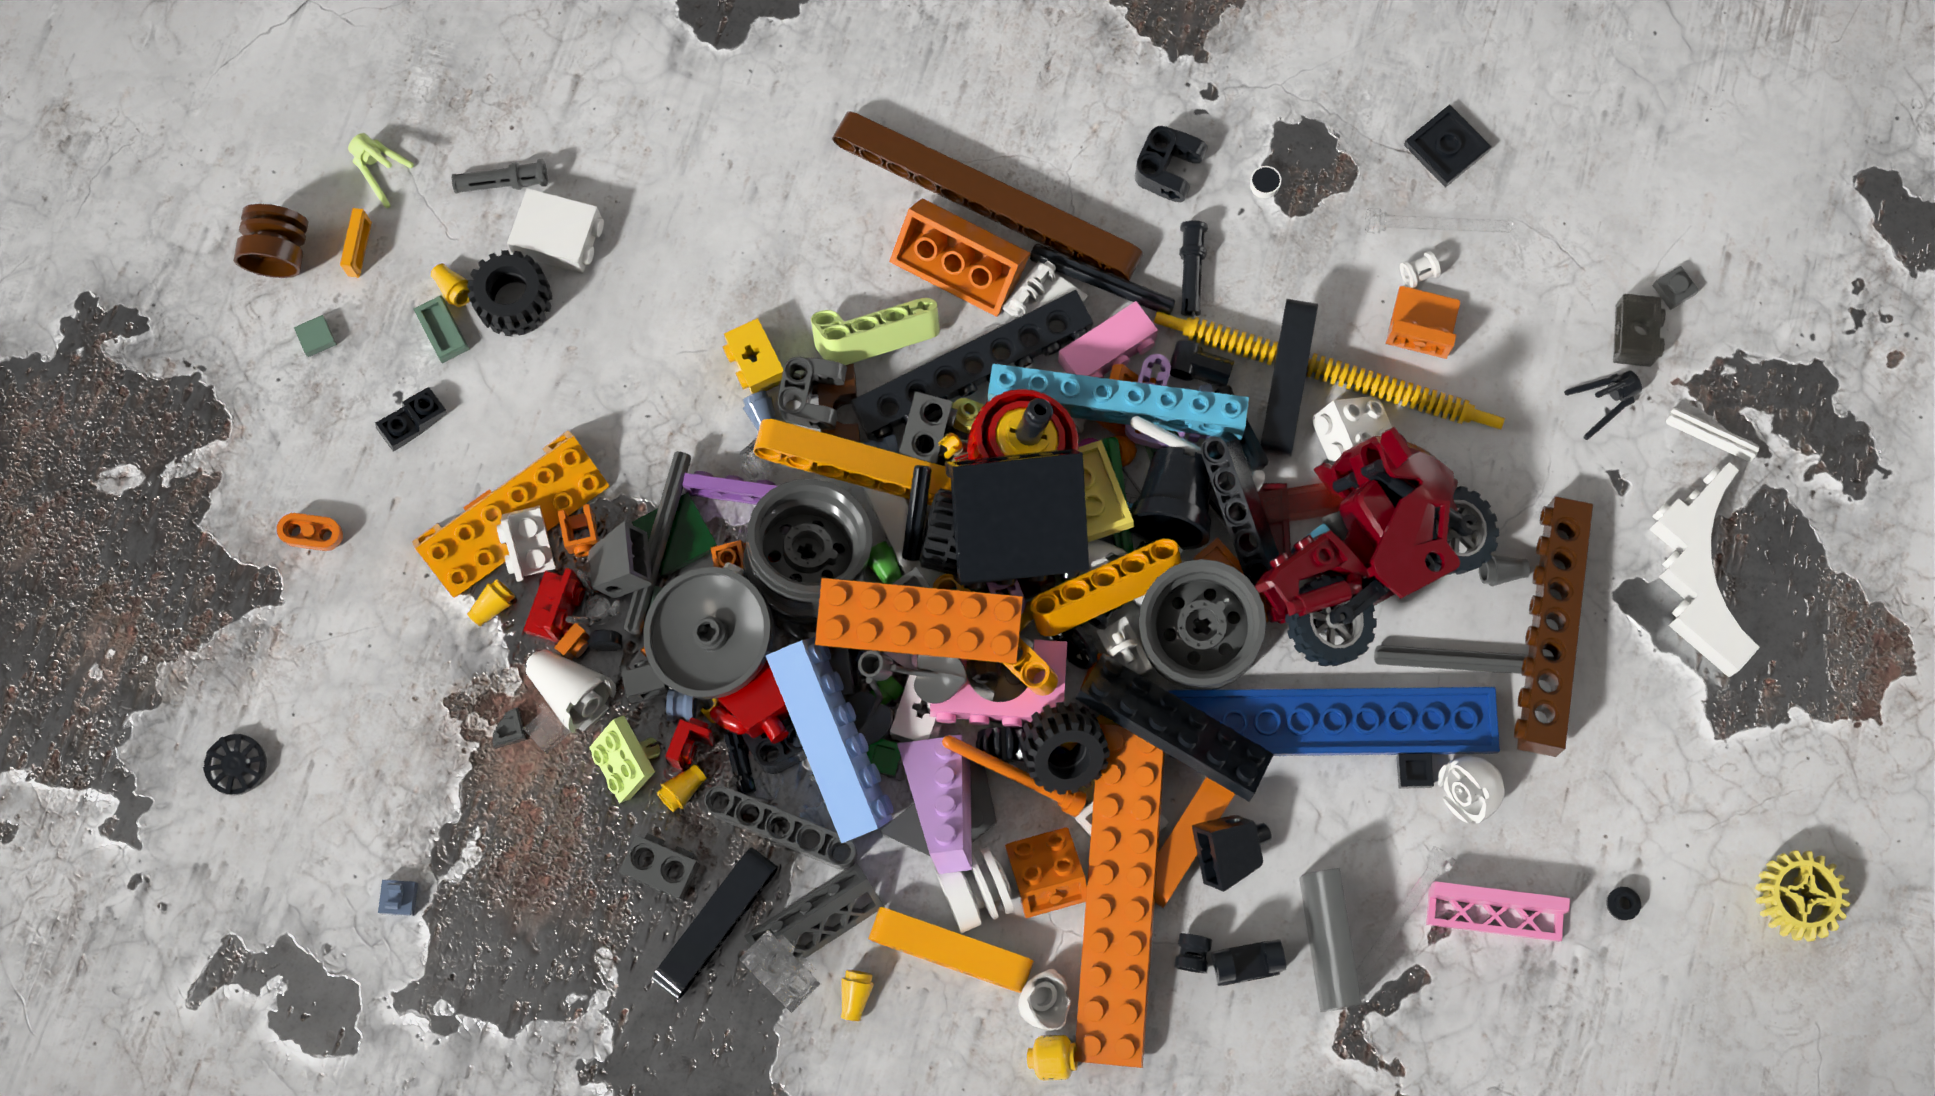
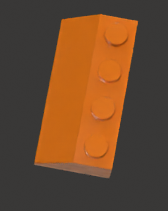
[889,198,1030,317]

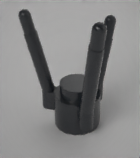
[1564,370,1642,440]

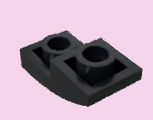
[375,387,447,452]

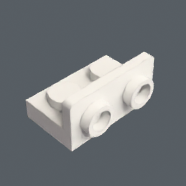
[497,506,556,582]

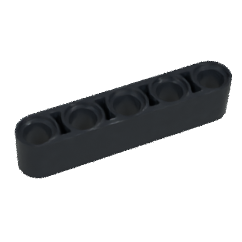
[1261,299,1318,457]
[1201,432,1279,587]
[652,847,779,1000]

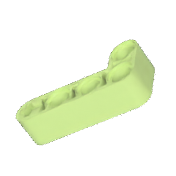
[811,298,940,365]

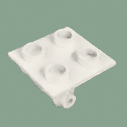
[1002,261,1088,332]

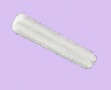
[1666,407,1759,462]

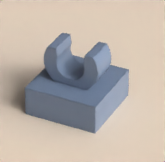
[378,880,418,916]

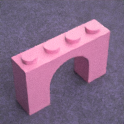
[930,639,1067,727]

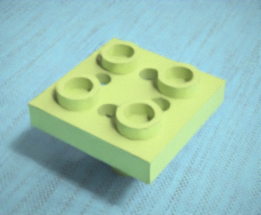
[589,715,660,803]

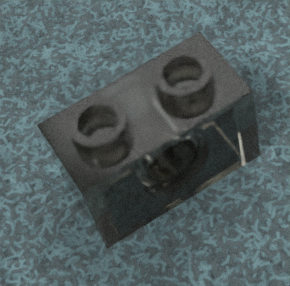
[1613,294,1666,367]

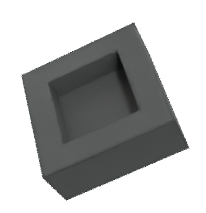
[1652,266,1699,310]

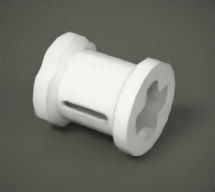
[1400,251,1441,288]

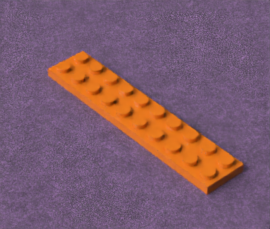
[1074,724,1165,1068]

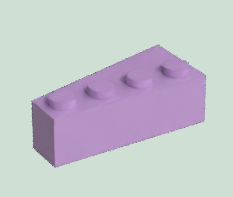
[897,735,972,874]

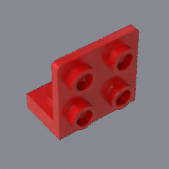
[523,568,585,643]

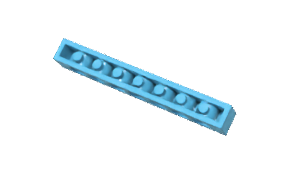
[988,364,1249,440]

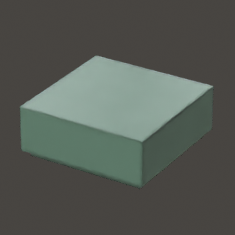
[294,315,337,357]

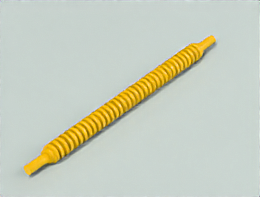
[1154,311,1505,430]

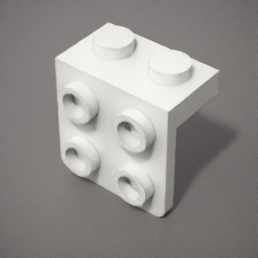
[1310,396,1392,465]

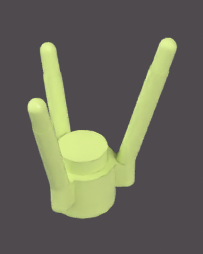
[348,133,414,208]

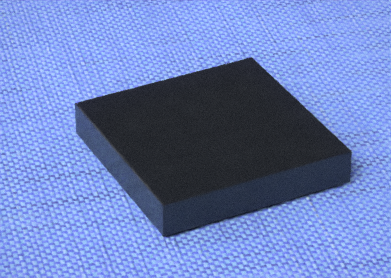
[1404,104,1492,188]

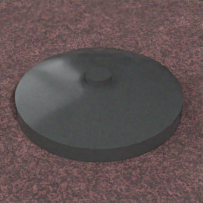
[643,567,774,699]

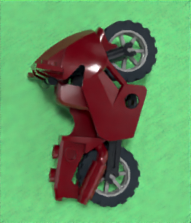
[1255,426,1500,667]

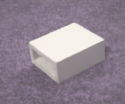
[507,188,604,274]

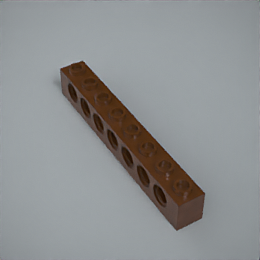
[1514,496,1593,757]

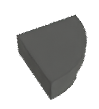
[493,707,527,749]

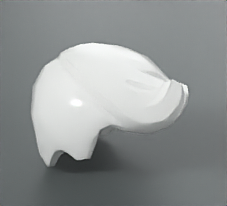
[1018,969,1071,1031]

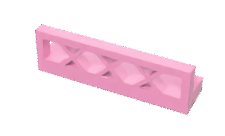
[1426,881,1570,942]

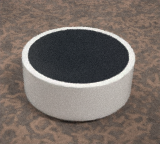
[1250,166,1281,198]

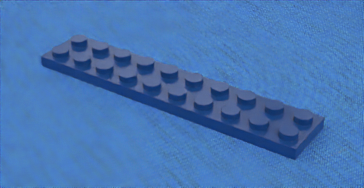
[1168,687,1500,757]

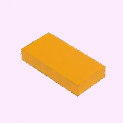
[340,208,372,278]

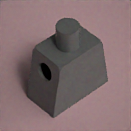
[581,521,652,598]

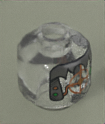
[740,437,786,480]

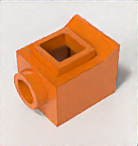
[557,504,599,557]

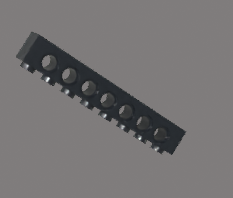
[851,290,1093,440]

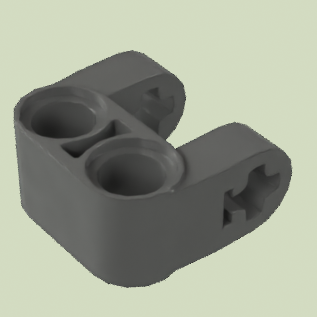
[778,357,847,430]

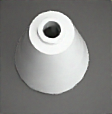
[526,649,616,733]

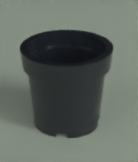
[1129,447,1212,550]

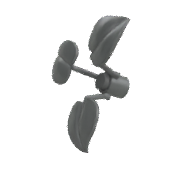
[846,650,967,746]

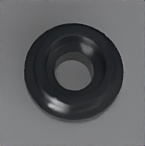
[1606,887,1641,921]

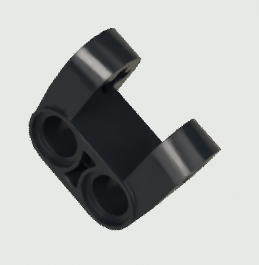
[1135,126,1208,202]
[742,716,807,774]
[1211,939,1286,986]

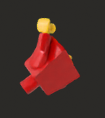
[701,660,790,744]

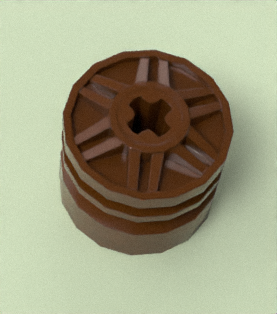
[233,204,309,278]

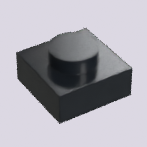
[1396,753,1434,789]

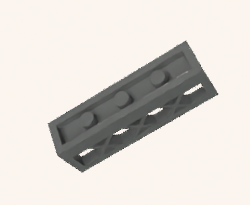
[745,863,885,980]

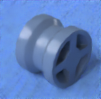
[666,689,697,722]

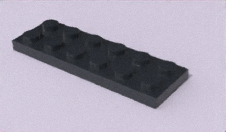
[1075,653,1274,802]

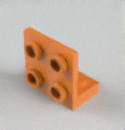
[1385,286,1460,359]
[1005,827,1087,919]

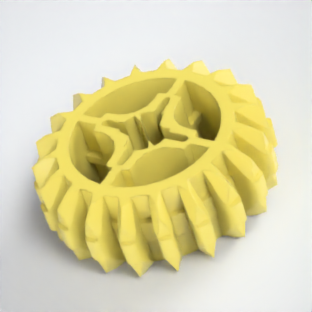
[1755,850,1851,942]

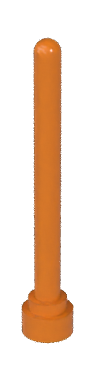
[942,735,1087,817]

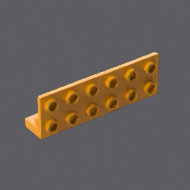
[412,430,609,598]

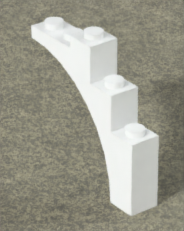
[1650,462,1760,677]

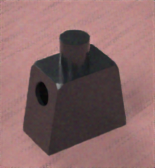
[1192,815,1272,892]

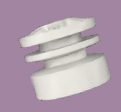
[935,846,1014,933]

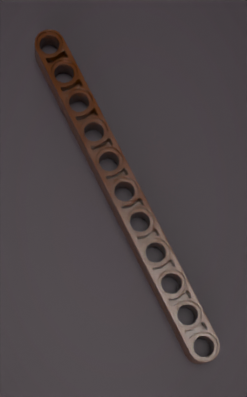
[832,111,1143,280]

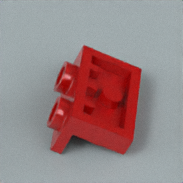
[665,718,716,771]

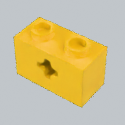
[722,318,783,394]

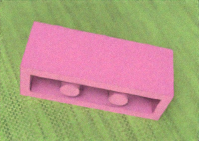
[1058,301,1158,378]

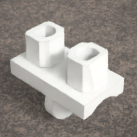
[1097,616,1153,675]

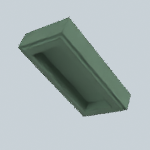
[413,295,470,363]

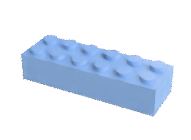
[766,637,893,843]

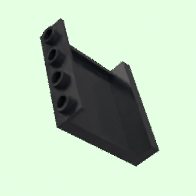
[945,448,1090,589]

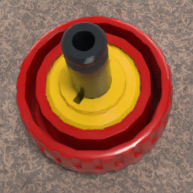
[967,389,1079,460]

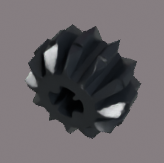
[976,727,1025,763]

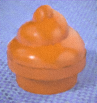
[1114,435,1137,467]

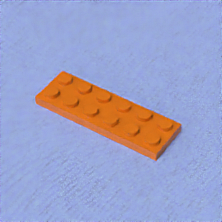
[815,578,1023,664]

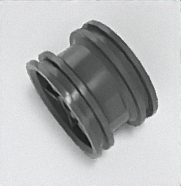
[742,479,873,625]
[1139,559,1266,690]

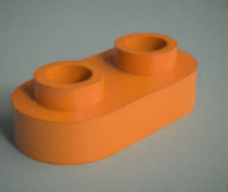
[277,513,343,551]

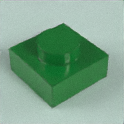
[867,739,901,778]

